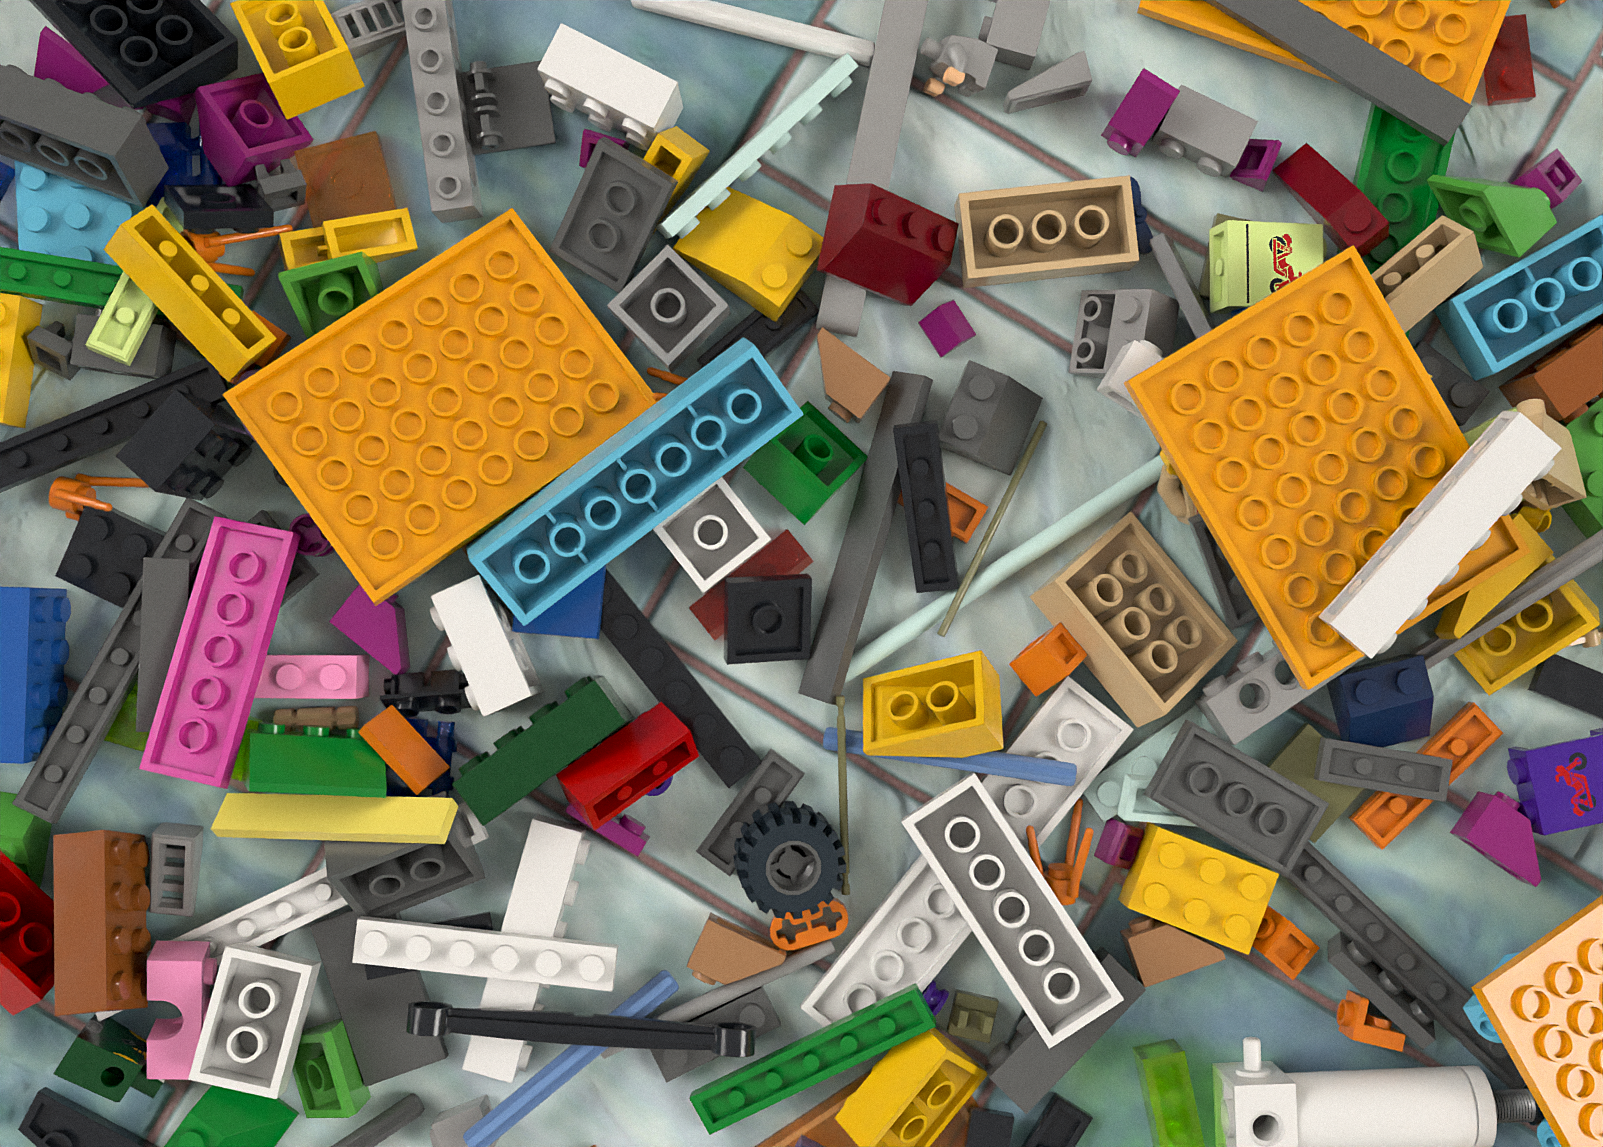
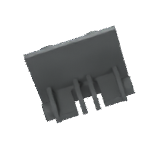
[461,60,556,156]

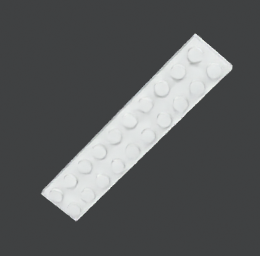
[800,676,1134,1062]

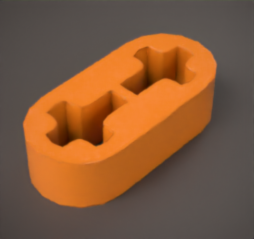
[770,898,848,951]

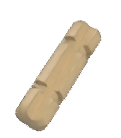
[273,706,359,731]

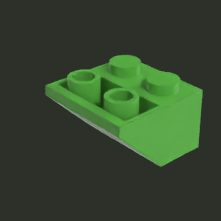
[0,791,52,888]

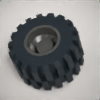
[733,801,846,919]

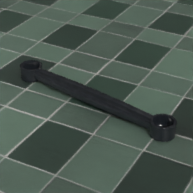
[406,1001,757,1057]

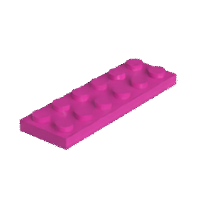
[139,516,301,789]

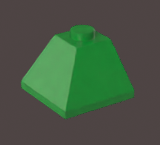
[164,1085,299,1147]

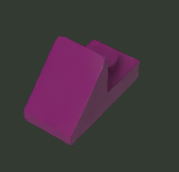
[1510,148,1582,210]
[565,804,650,857]

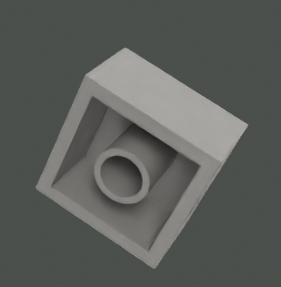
[607,245,731,373]

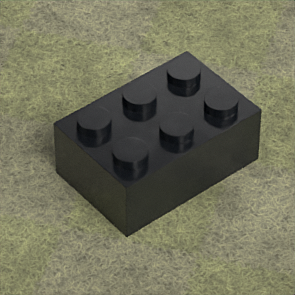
[116,389,255,501]

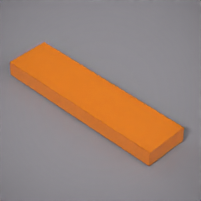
[1348,702,1503,850]

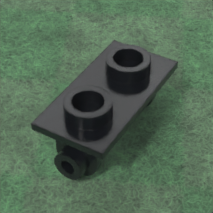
[380,669,472,718]

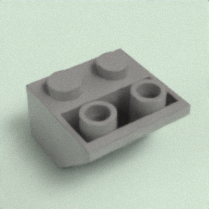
[1068,289,1180,379]

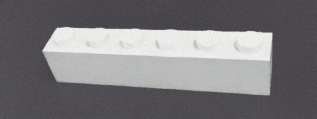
[1318,411,1562,659]
[462,814,591,1083]

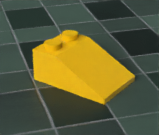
[230,0,365,120]
[673,187,824,322]
[1434,555,1601,696]
[863,650,1003,758]

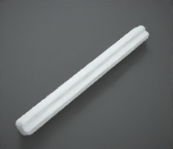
[631,0,875,66]

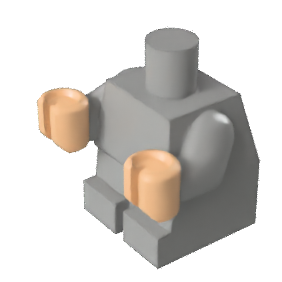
[920,35,998,97]

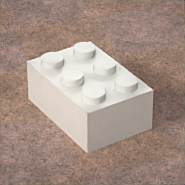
[537,23,683,151]
[430,575,545,717]
[188,943,321,1099]

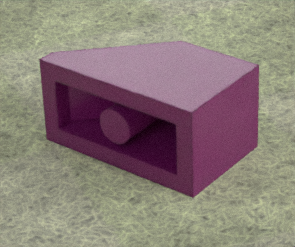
[1101,68,1180,158]
[329,584,410,675]
[1450,791,1541,887]

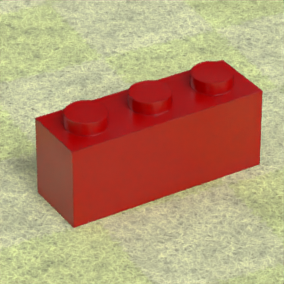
[556,702,699,831]

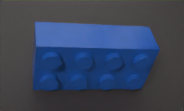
[0,587,71,764]

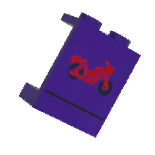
[1507,728,1603,836]

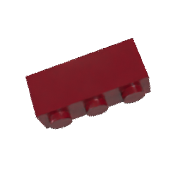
[817,183,959,306]

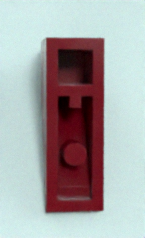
[1272,143,1389,258]

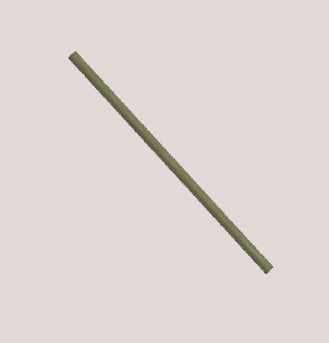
[937,421,1047,637]

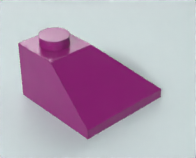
[34,26,145,110]
[195,73,314,187]

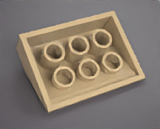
[1029,512,1238,728]

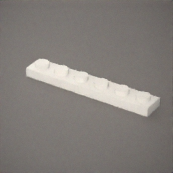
[352,916,619,991]

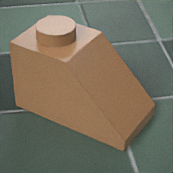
[817,327,891,423]
[686,912,786,985]
[1120,915,1226,988]

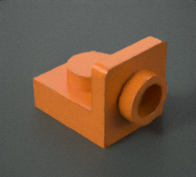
[1252,905,1320,980]
[1336,990,1406,1052]

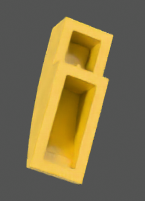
[278,208,418,271]

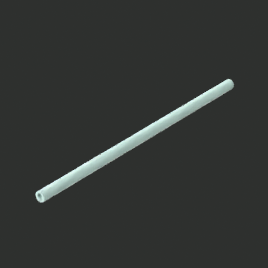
[846,454,1164,682]

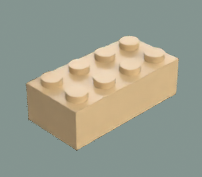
[954,175,1139,288]

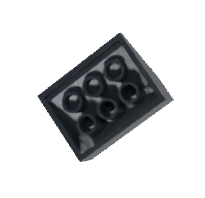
[29,0,238,109]

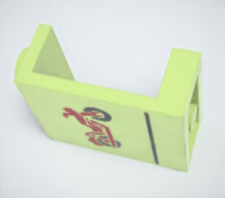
[1209,220,1327,314]

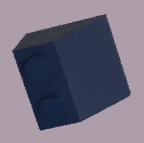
[1327,654,1434,748]

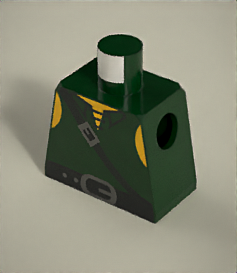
[53,1014,165,1102]

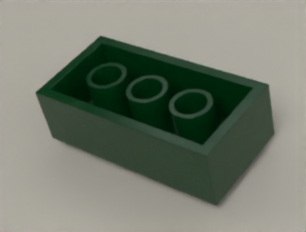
[452,675,634,826]

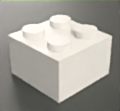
[653,477,772,594]

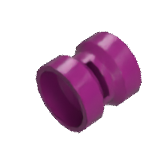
[288,513,335,557]

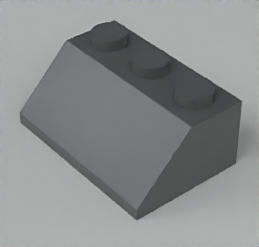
[324,791,485,918]

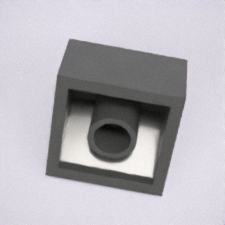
[939,360,1043,476]

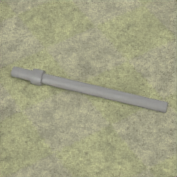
[601,939,836,1059]

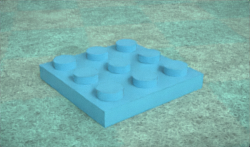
[14,160,149,266]

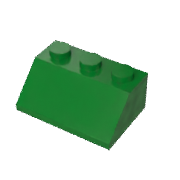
[241,722,387,798]

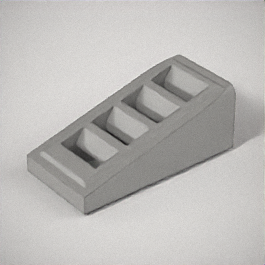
[330,0,406,60]
[1003,51,1092,114]
[149,822,203,917]

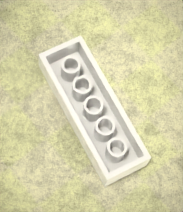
[901,772,1124,1049]

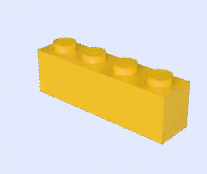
[103,204,277,382]

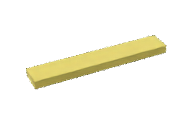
[211,793,459,844]

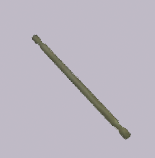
[836,695,850,895]

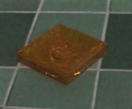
[294,131,398,228]

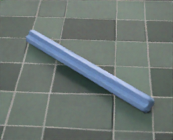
[823,727,1077,786]
[463,970,679,1147]

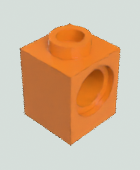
[1009,622,1088,697]

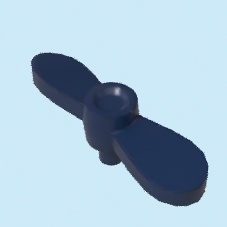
[1130,177,1153,255]

